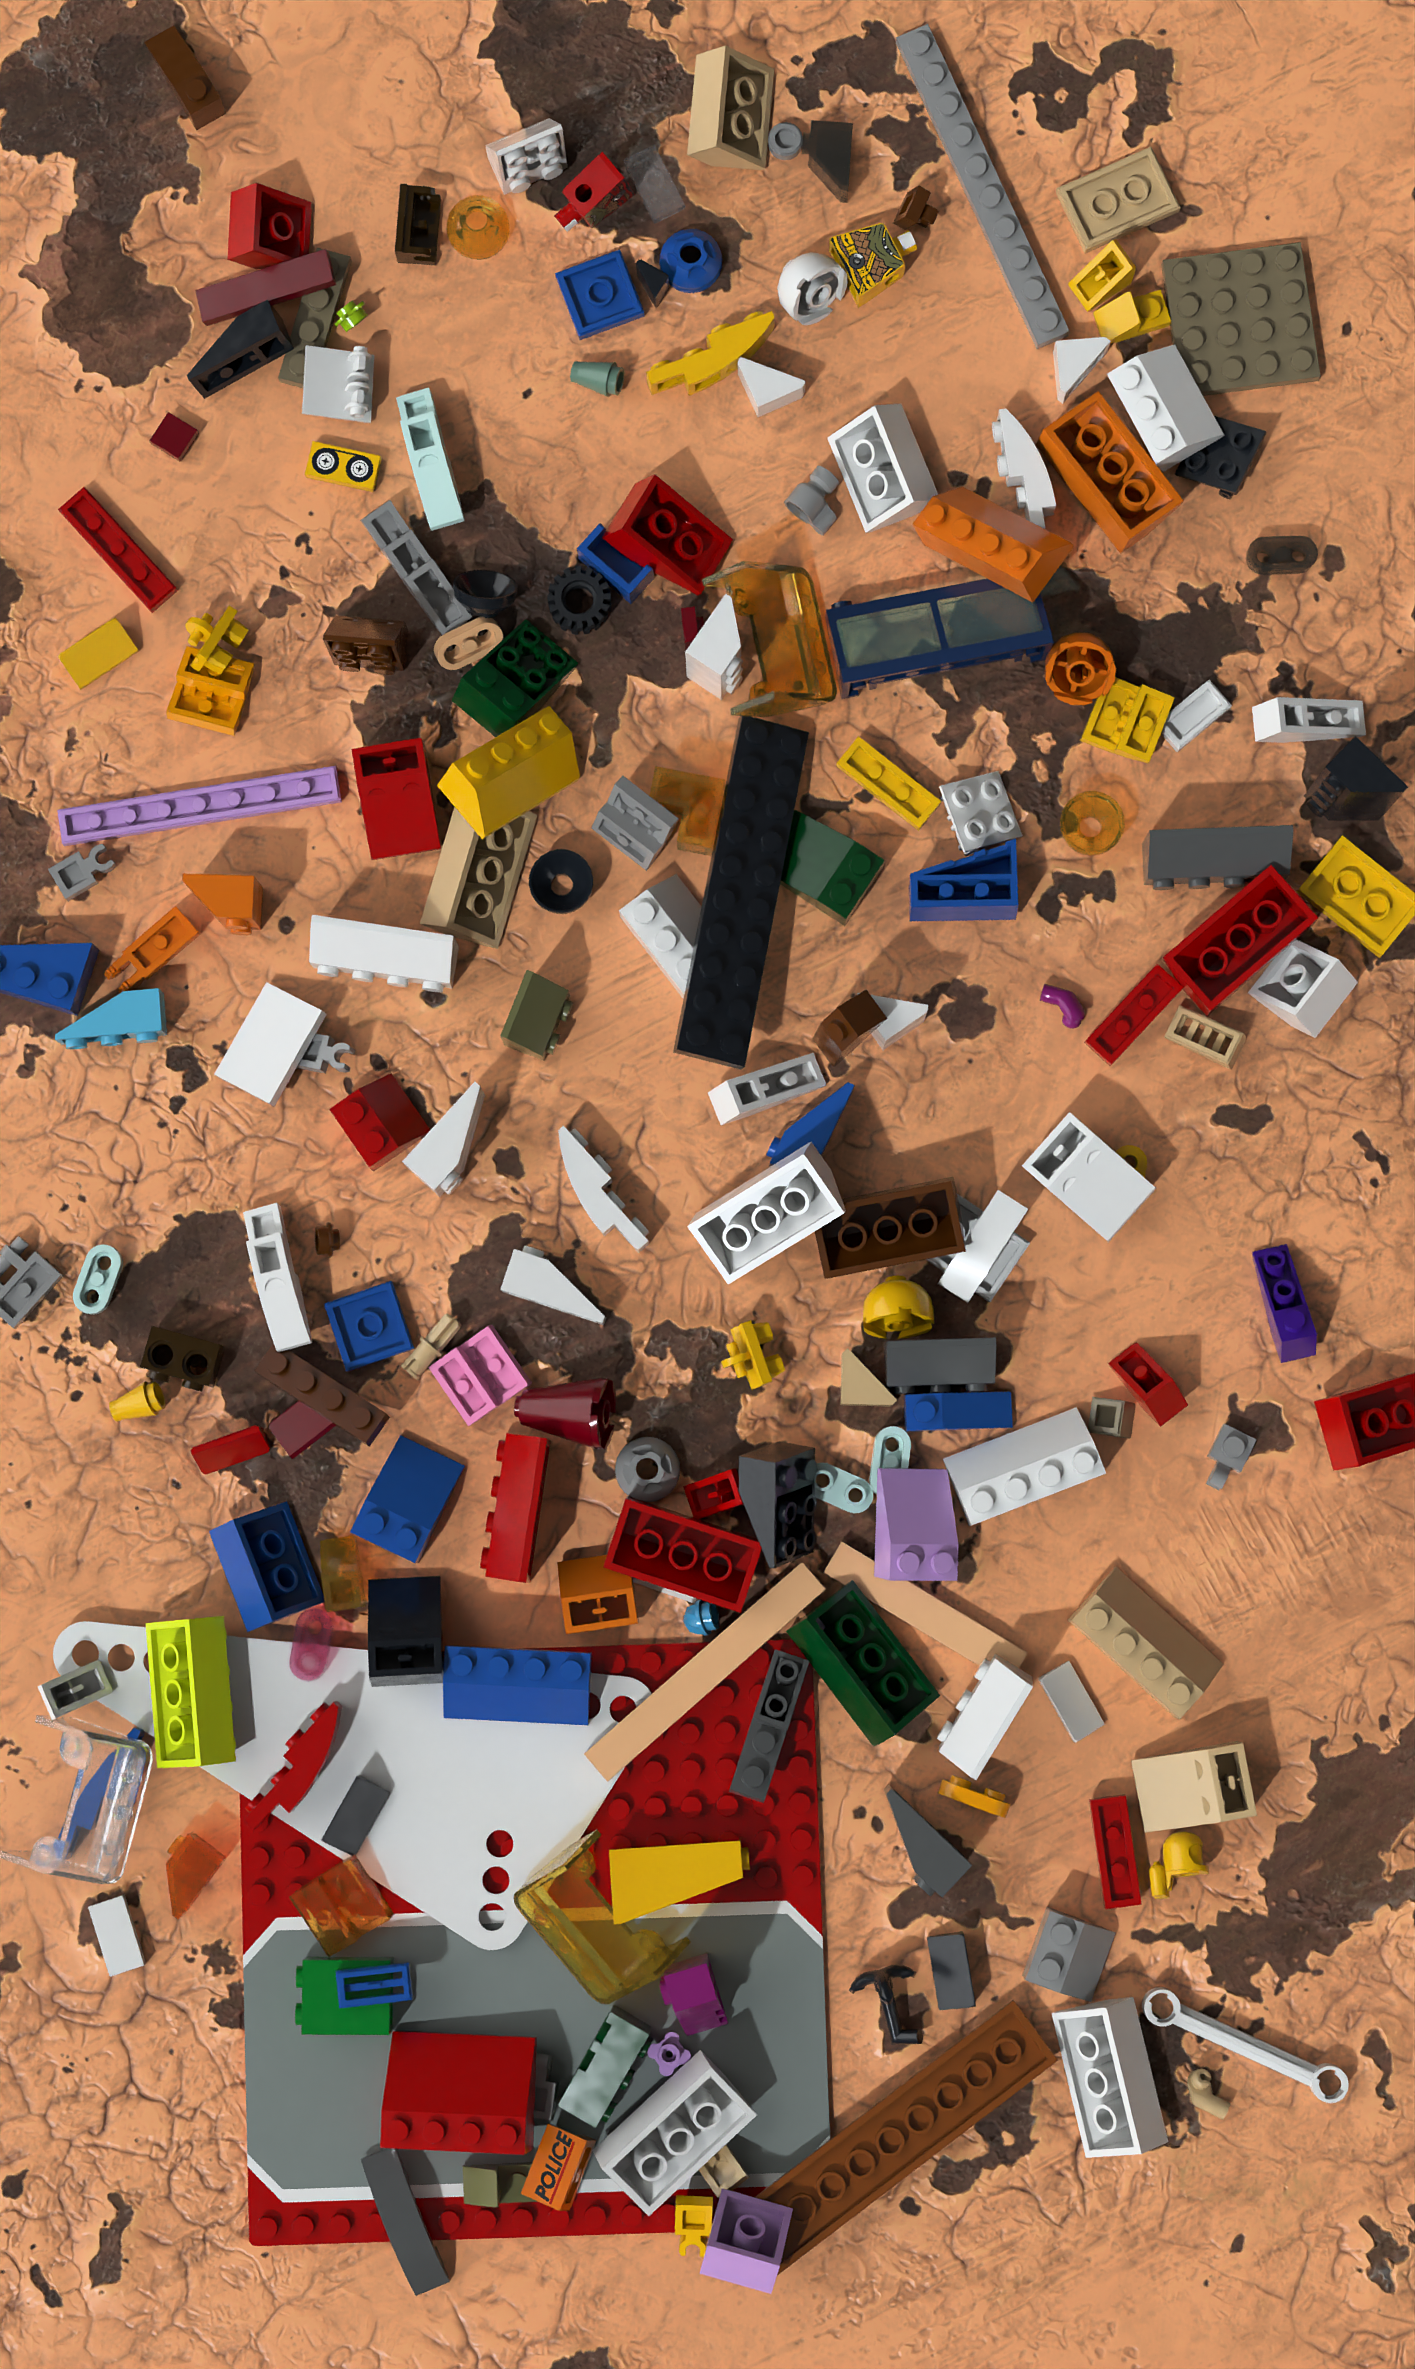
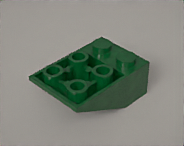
[452,619,579,737]

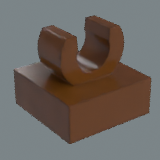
[893,186,939,230]

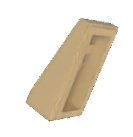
[1164,1005,1246,1069]

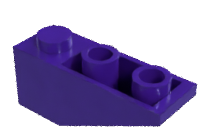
[1252,1244,1317,1363]

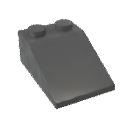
[884,1784,972,1897]

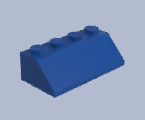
[443,1645,592,1725]

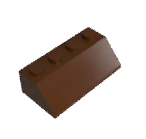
[815,1177,966,1279]

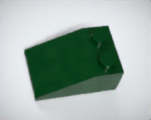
[780,810,885,926]

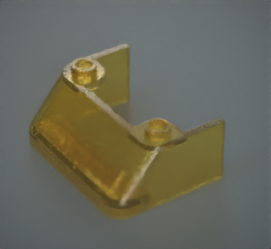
[702,561,837,717]
[513,1830,691,2004]

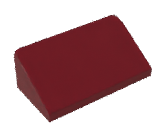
[268,1401,336,1459]

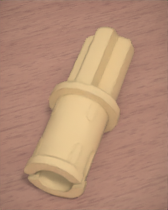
[401,1314,461,1380]

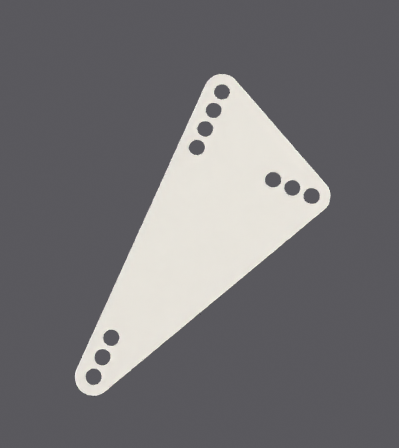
[53,1621,652,1950]

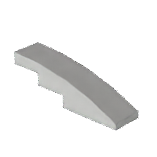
[360,500,473,635]

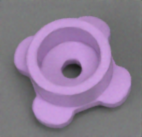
[647,2032,691,2076]

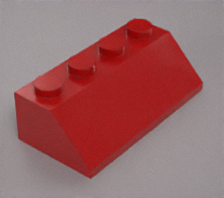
[1163,865,1318,1017]
[480,1433,551,1583]
[603,1496,762,1613]

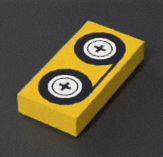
[305,441,382,492]

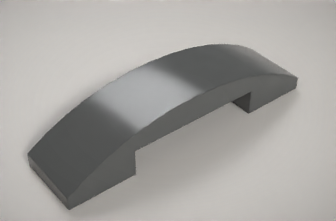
[361,2148,450,2296]

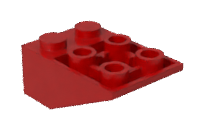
[351,738,441,860]

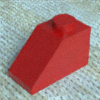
[1108,1342,1188,1427]

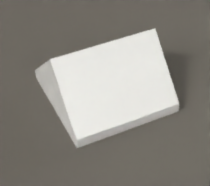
[857,993,928,1050]

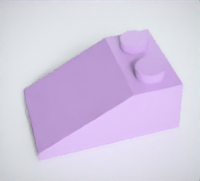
[874,1468,959,1581]

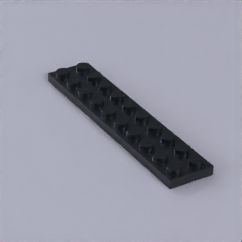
[673,714,809,1070]

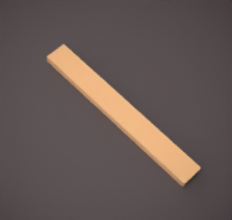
[584,1562,826,1782]

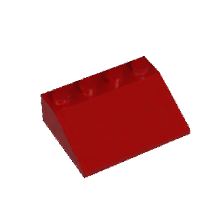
[380,2031,537,2155]

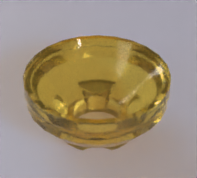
[447,195,510,260]
[1060,791,1125,856]

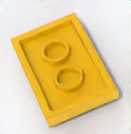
[1296,835,1415,958]

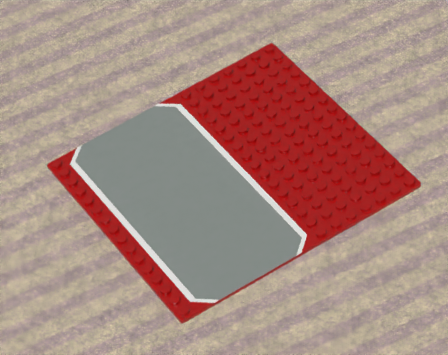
[240,1639,830,2246]

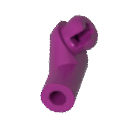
[1039,984,1085,1029]

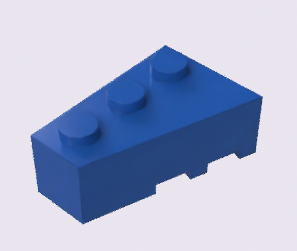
[909,839,1018,922]

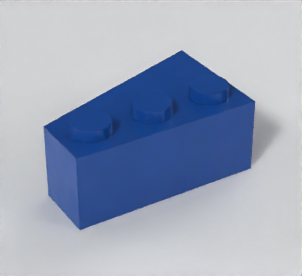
[0,943,99,1016]

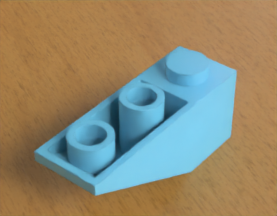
[55,988,167,1049]

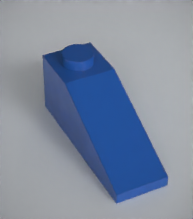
[766,1082,855,1167]
[903,1392,1013,1432]

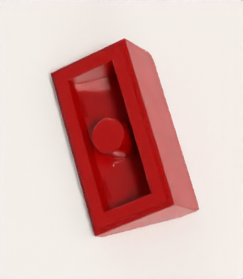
[190,1425,270,1474]

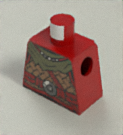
[554,152,635,232]

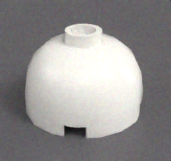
[777,252,848,326]

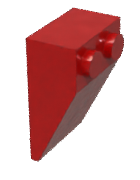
[602,474,733,595]
[1314,1372,1415,1471]

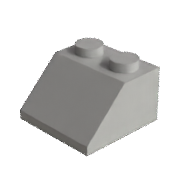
[1022,1907,1115,2002]

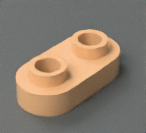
[434,617,503,670]

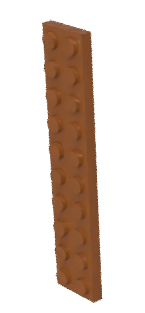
[755,2000,1058,2275]

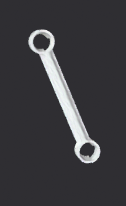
[1142,1987,1349,2103]

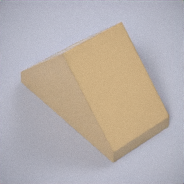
[840,1348,897,1407]

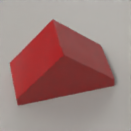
[683,1468,744,1519]

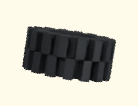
[547,566,612,635]

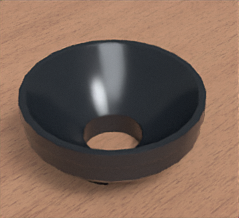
[453,570,518,618]
[529,849,593,914]

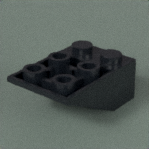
[739,1441,817,1569]
[368,1576,444,1687]

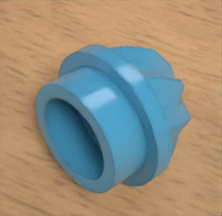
[683,1600,720,1636]

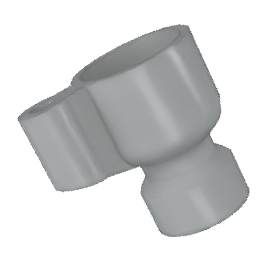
[784,466,839,536]

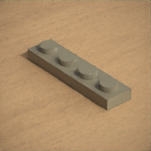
[278,248,352,388]

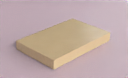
[1056,147,1180,253]

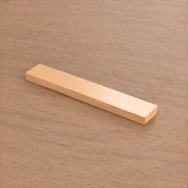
[823,1542,1028,1668]

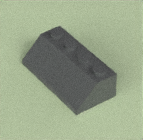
[1142,825,1293,890]

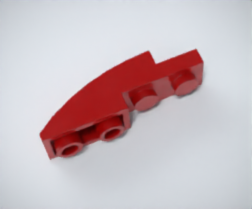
[243,1701,342,1830]

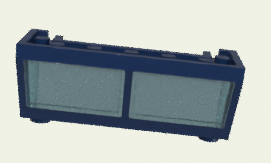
[825,579,1053,699]

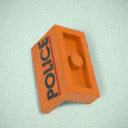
[521,2123,597,2211]

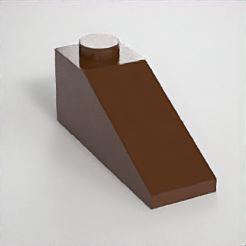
[144,25,226,131]
[813,990,888,1067]

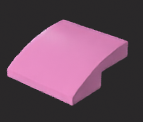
[428,1325,532,1426]

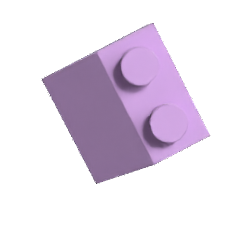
[700,2188,793,2294]

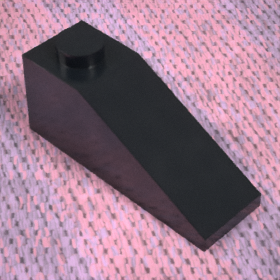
[187,299,294,399]

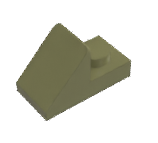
[463,2162,537,2208]

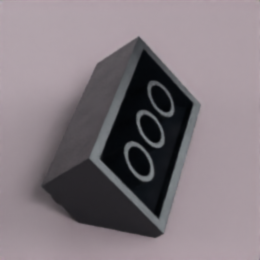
[1304,736,1408,821]

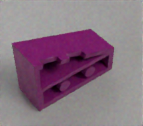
[659,1953,729,2036]

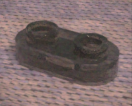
[1246,536,1318,575]

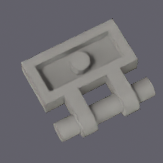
[0,1236,64,1329]

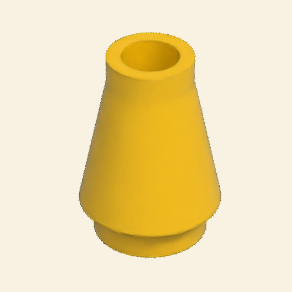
[109,1381,166,1422]

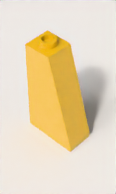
[609,1840,750,1924]

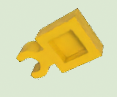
[675,2195,713,2257]

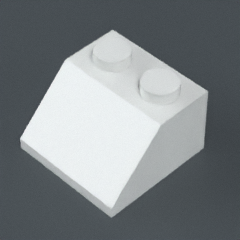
[1248,940,1358,1038]

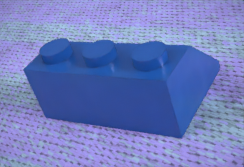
[209,1501,326,1632]

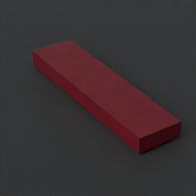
[195,249,336,326]

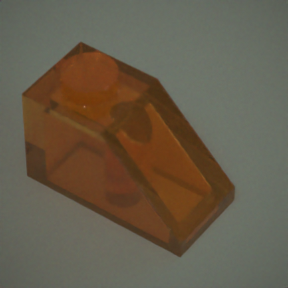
[166,1832,227,1920]

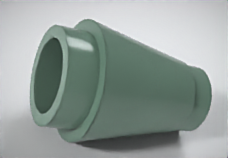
[570,361,624,397]

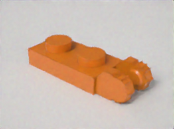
[104,906,200,993]

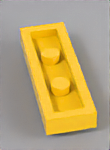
[836,736,941,831]

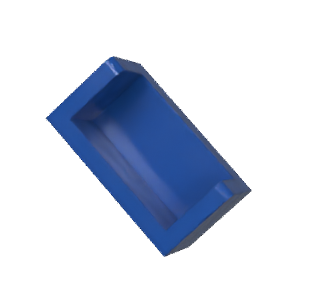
[577,523,654,604]

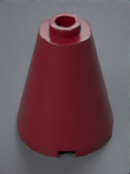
[514,1377,616,1449]

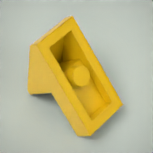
[1093,289,1171,344]

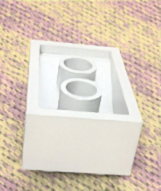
[402,1082,485,1197]

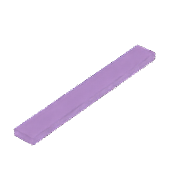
[57,766,342,846]

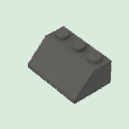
[884,1337,996,1394]

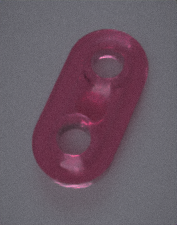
[289,1608,333,1682]

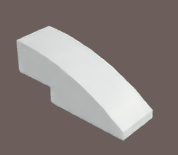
[938,1190,1028,1303]

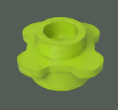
[335,300,368,332]

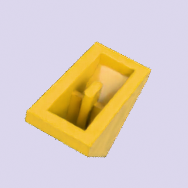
[1068,239,1136,312]

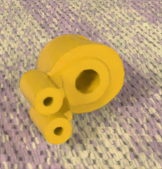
[1149,1831,1209,1899]

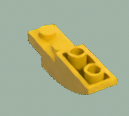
[646,311,775,396]

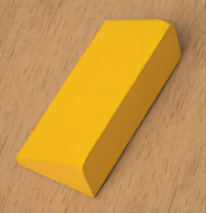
[58,617,139,690]

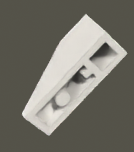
[1252,697,1366,743]
[708,1053,826,1125]
[500,1246,606,1325]

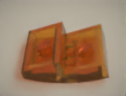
[289,1854,394,1957]

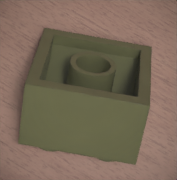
[500,970,573,1061]

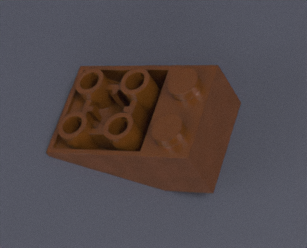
[323,616,408,675]

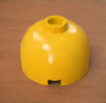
[863,1275,934,1339]

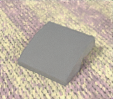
[592,776,679,871]

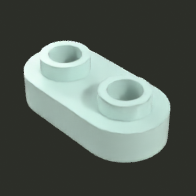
[73,1245,123,1315]
[869,1426,911,1495]
[815,1463,873,1513]

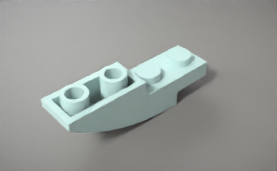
[396,387,465,531]

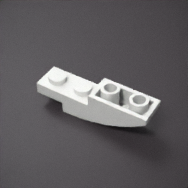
[992,408,1056,529]
[558,1125,649,1253]
[243,1203,312,1352]

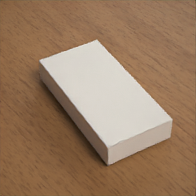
[1161,680,1232,752]
[88,1894,146,1977]

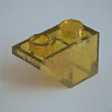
[320,1535,366,1612]

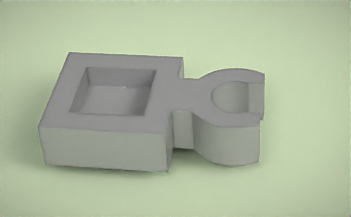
[48,844,116,901]
[297,1034,355,1074]

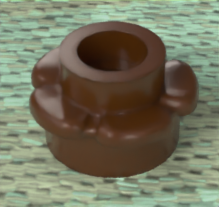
[315,1222,340,1258]

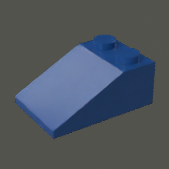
[350,1435,465,1563]

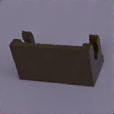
[395,184,441,265]

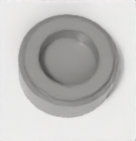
[768,122,803,160]

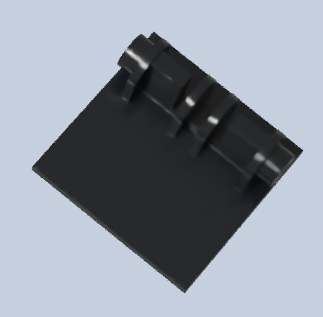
[1175,416,1267,499]

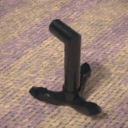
[849,1965,923,2045]

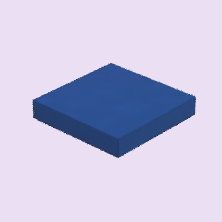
[555,250,645,340]
[324,1281,415,1372]

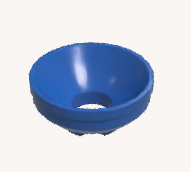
[659,229,722,293]

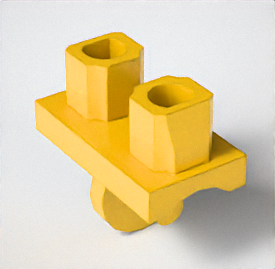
[185,605,249,674]
[721,1320,785,1390]

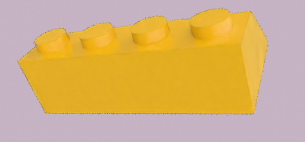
[437,706,580,840]

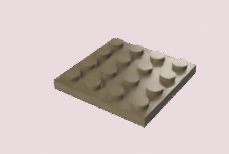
[1161,242,1321,396]

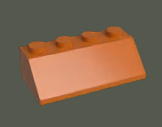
[1036,391,1184,554]
[912,487,1074,603]

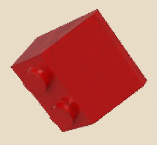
[227,183,312,269]
[329,1073,430,1172]

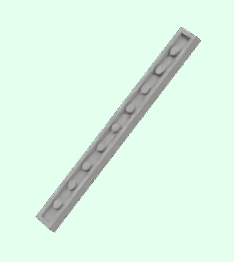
[896,24,1070,349]

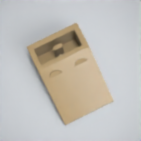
[1131,1741,1257,1833]

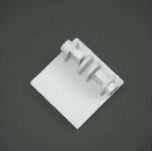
[302,345,374,423]
[939,771,1022,856]

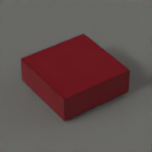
[149,412,199,462]

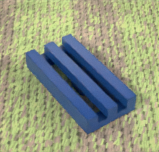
[335,1962,413,2008]

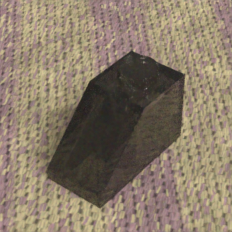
[802,120,853,203]

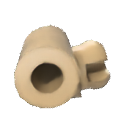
[1187,2068,1230,2120]

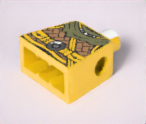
[829,223,917,308]

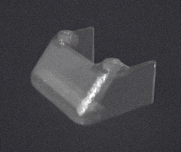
[0,1715,153,1884]

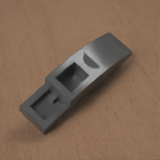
[729,1649,809,1803]

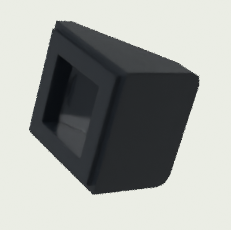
[636,259,669,308]

